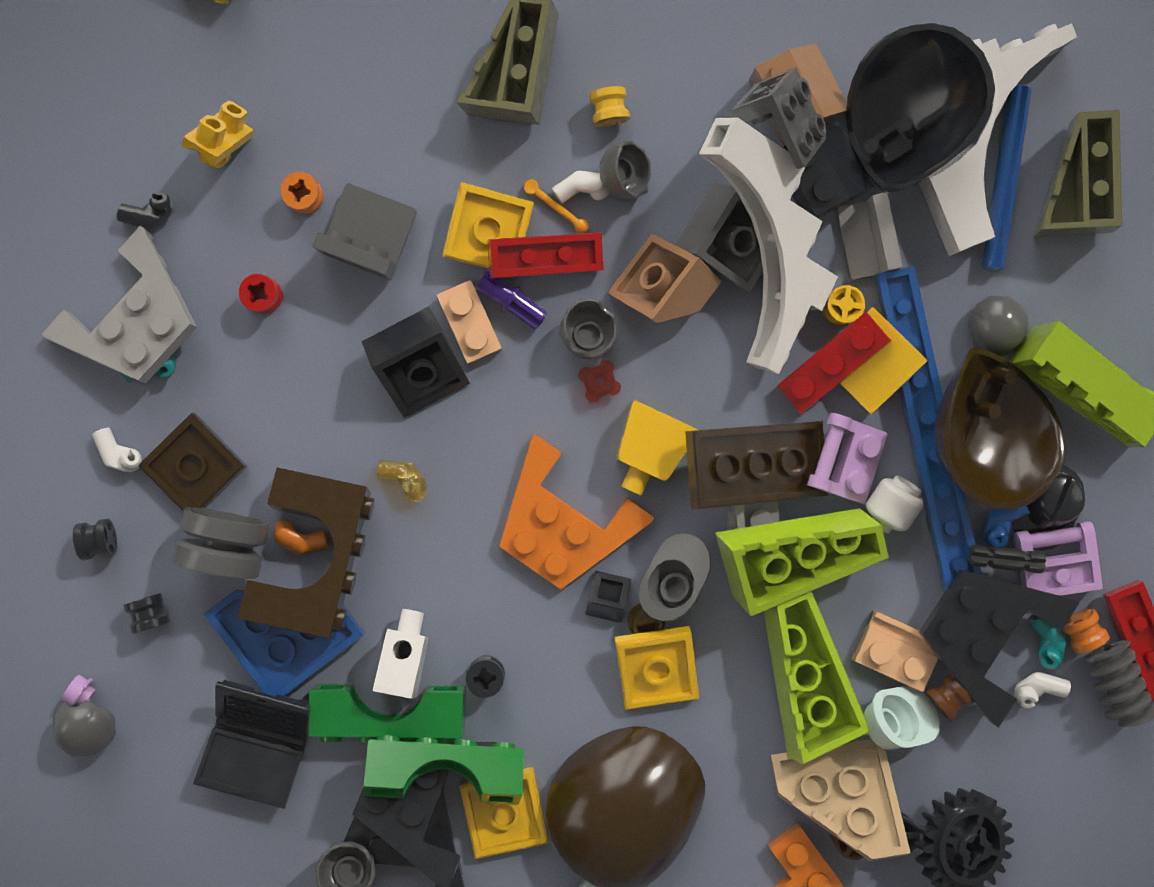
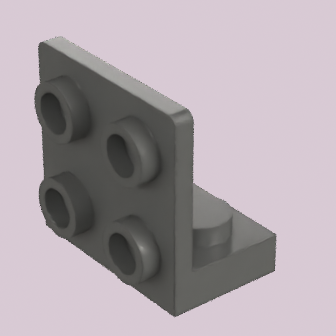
[730,67,826,169]
[313,183,417,280]

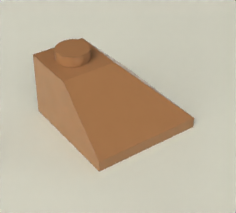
[607,234,722,323]

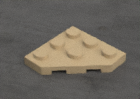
[770,739,910,861]

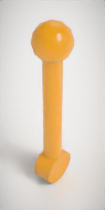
[524,179,589,233]

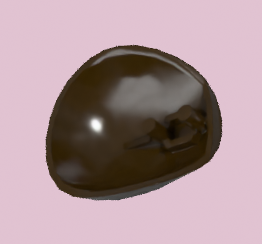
[935,347,1065,510]
[545,726,705,887]

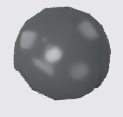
[600,141,651,200]
[968,295,1029,356]
[560,299,617,360]
[53,700,116,757]
[315,841,376,887]

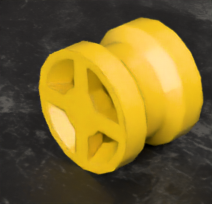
[589,86,630,127]
[822,285,865,326]

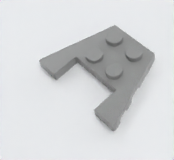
[41,226,197,384]

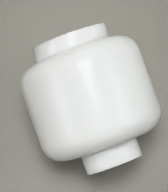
[866,475,923,534]

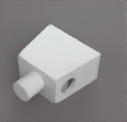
[373,609,429,699]

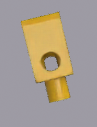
[616,400,698,495]

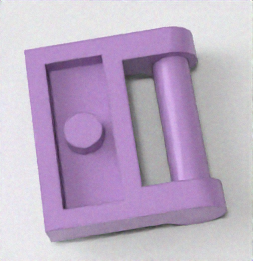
[807,413,888,504]
[1013,521,1103,596]

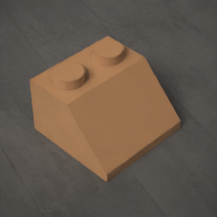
[749,43,847,146]

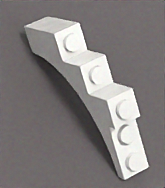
[919,23,1078,256]
[699,118,838,374]

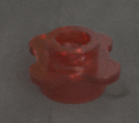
[578,360,621,403]

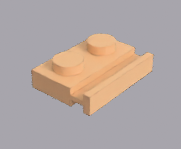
[852,610,938,692]

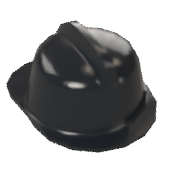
[1013,465,1086,551]

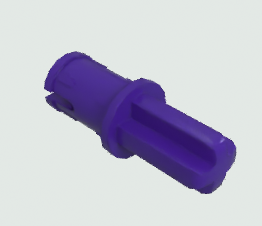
[475,269,547,329]

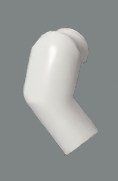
[551,171,609,204]
[92,427,142,472]
[1014,672,1071,708]

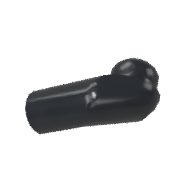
[117,192,174,229]

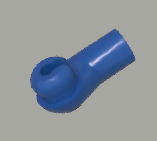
[983,505,1030,548]

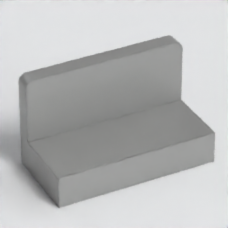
[836,192,903,280]

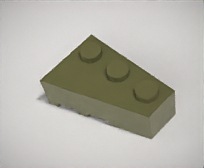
[456,0,559,125]
[1033,110,1122,237]

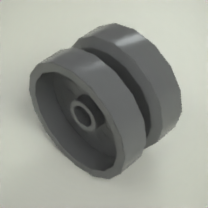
[173,507,270,579]

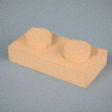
[437,280,502,365]

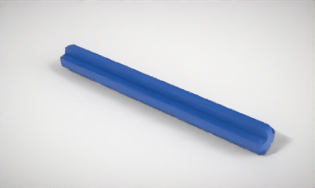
[982,85,1032,271]

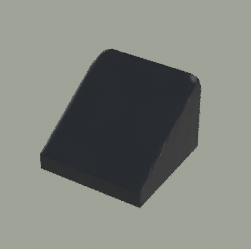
[585,570,632,622]

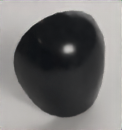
[846,23,995,192]

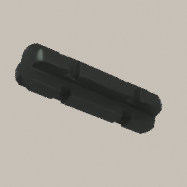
[968,545,1046,573]

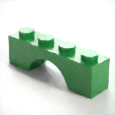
[309,684,466,744]
[363,735,524,805]

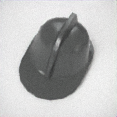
[639,533,711,621]

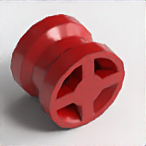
[239,273,283,314]

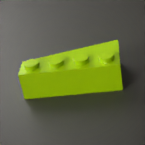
[1008,320,1154,447]
[715,508,889,617]
[764,591,870,764]

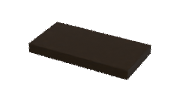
[685,421,828,509]

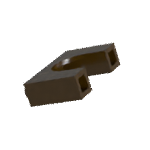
[237,467,375,640]

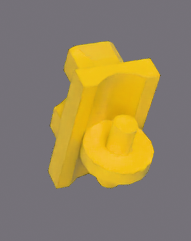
[181,101,254,168]

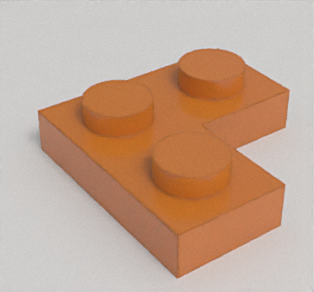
[768,822,844,887]

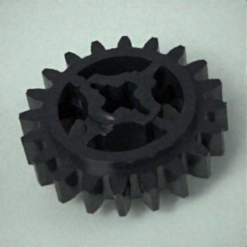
[914,788,1014,887]

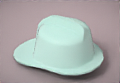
[864,686,940,750]

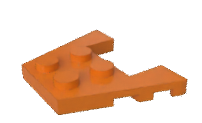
[499,434,655,590]

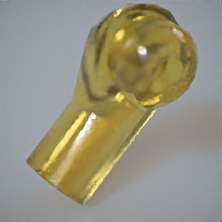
[377,460,427,502]

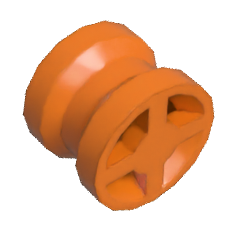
[281,172,324,215]
[1062,609,1110,654]

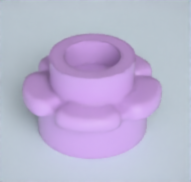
[60,674,96,707]

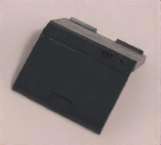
[193,680,311,809]

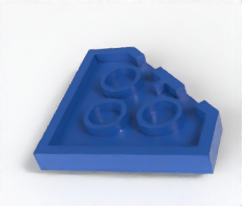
[204,589,365,697]

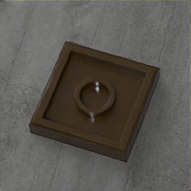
[139,413,247,511]

